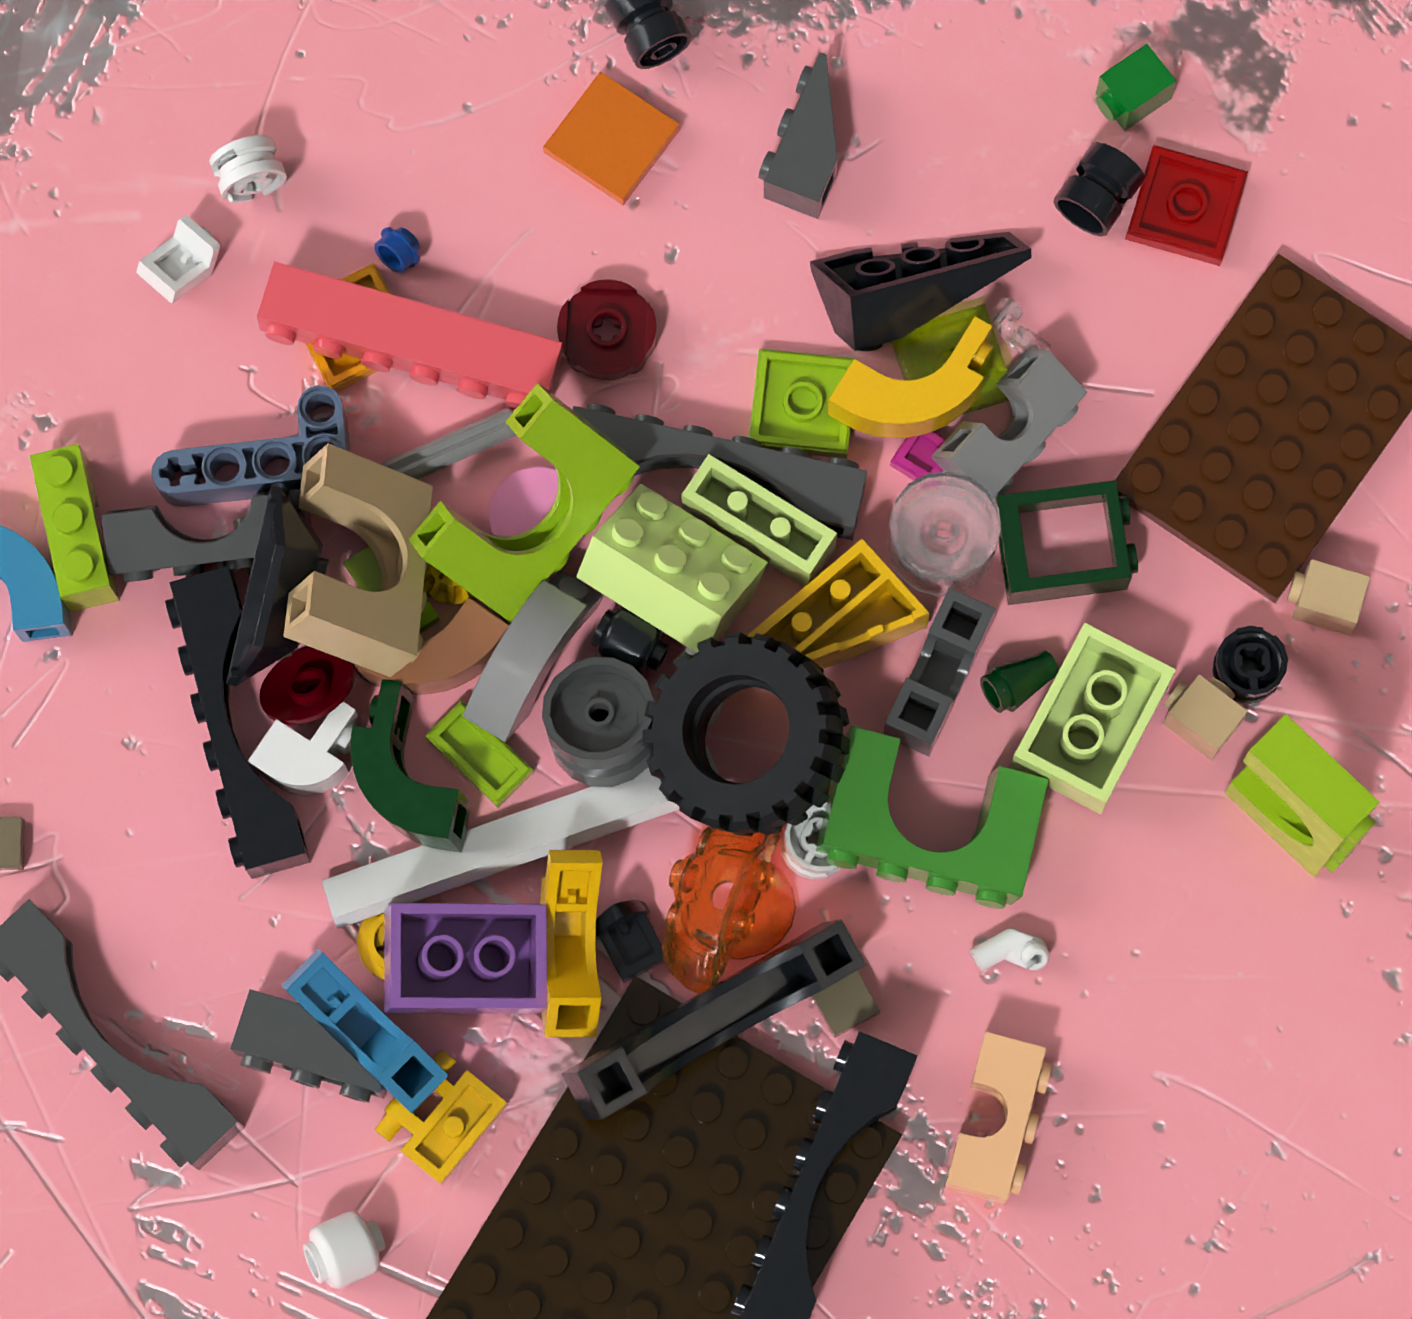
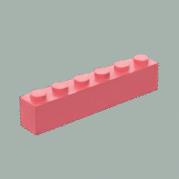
[257,261,562,410]

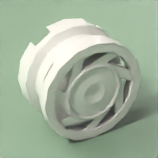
[209,135,287,203]
[780,802,841,880]

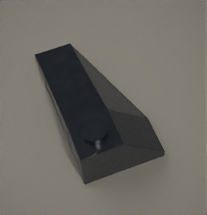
[810,232,1032,351]

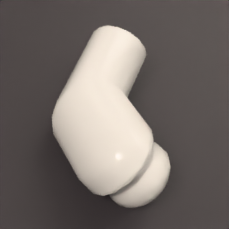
[969,928,1049,972]

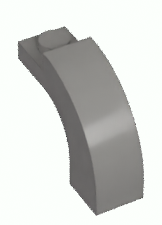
[463,570,603,743]

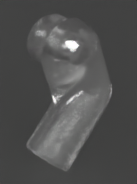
[990,298,1051,355]

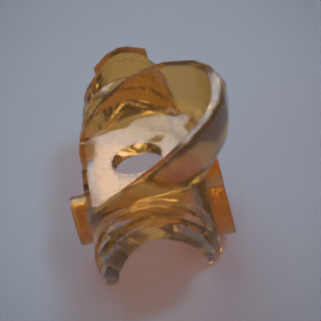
[662,825,796,994]

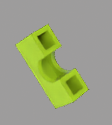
[29,444,119,612]

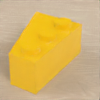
[747,539,930,670]

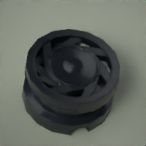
[1212,626,1288,704]

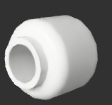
[303,1211,385,1289]

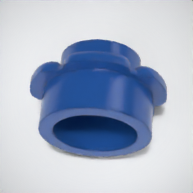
[374,227,420,273]

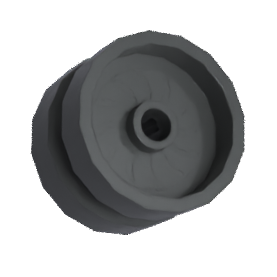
[542,657,654,787]

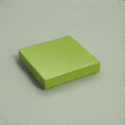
[749,349,858,459]

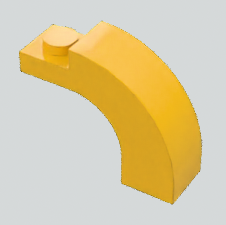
[828,316,995,438]
[540,850,603,1037]

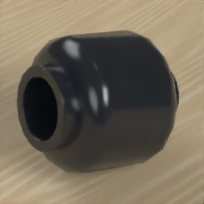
[591,606,670,676]

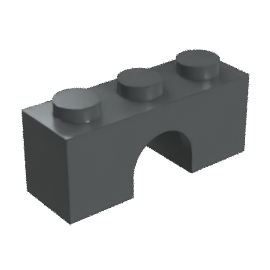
[883,587,996,757]

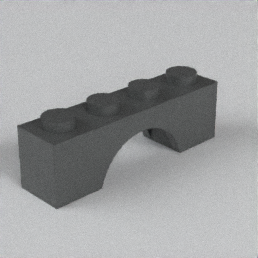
[101,488,311,582]

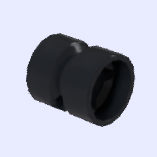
[605,0,692,69]
[1053,142,1145,237]

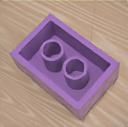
[384,903,547,1014]

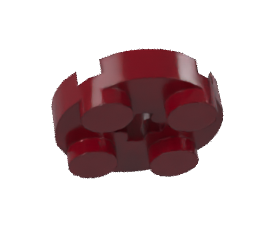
[557,279,657,380]

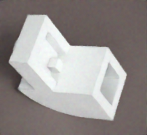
[248,702,361,796]

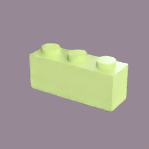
[681,454,837,587]

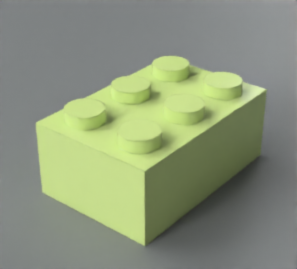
[576,484,768,653]
[1010,623,1176,815]

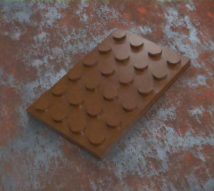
[1115,253,1412,604]

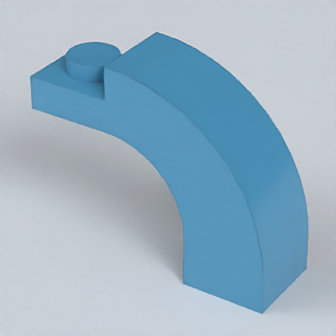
[0,525,72,642]
[281,949,448,1113]

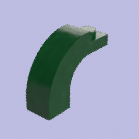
[350,679,472,852]

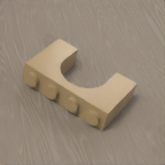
[284,443,434,677]

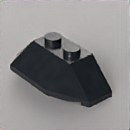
[226,482,329,686]

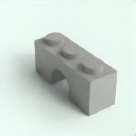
[931,349,1087,502]

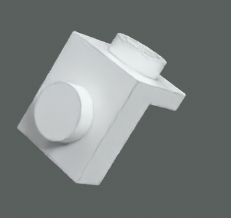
[136,215,220,304]

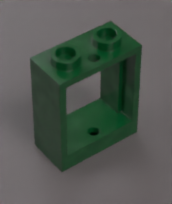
[993,480,1138,605]

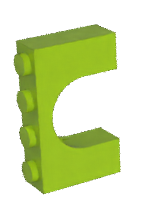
[408,383,640,623]
[1225,714,1380,877]

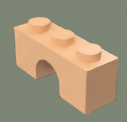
[944,1032,1052,1205]

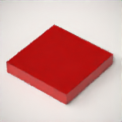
[1125,145,1248,266]

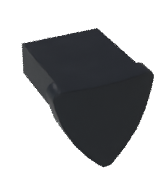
[596,900,669,984]

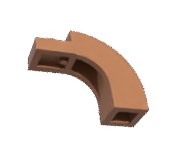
[355,598,509,695]

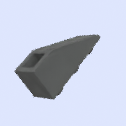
[758,52,837,219]
[230,989,386,1103]

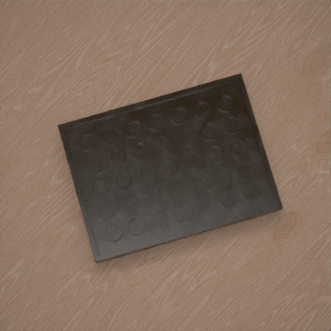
[426,976,903,1319]

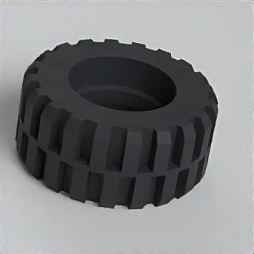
[642,632,850,837]

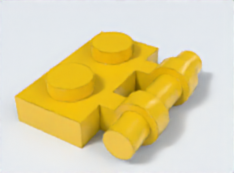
[374,1049,508,1185]

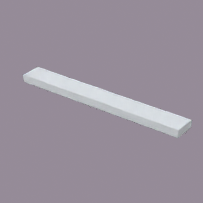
[322,746,719,929]

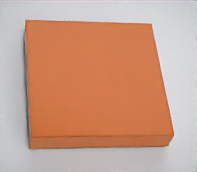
[543,71,680,205]

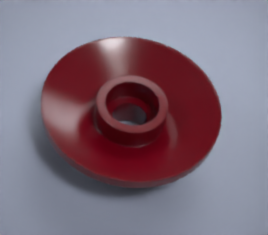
[259,647,356,725]

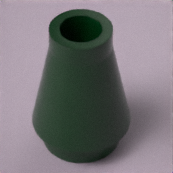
[980,650,1059,713]

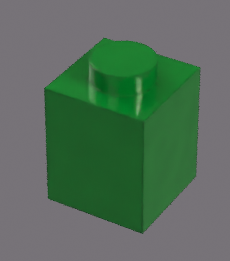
[1095,44,1176,131]

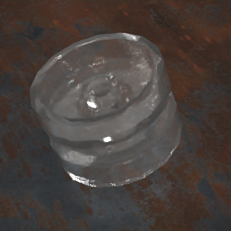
[887,471,1001,597]

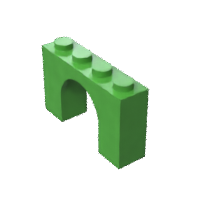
[816,725,1048,909]

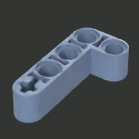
[151,385,350,507]

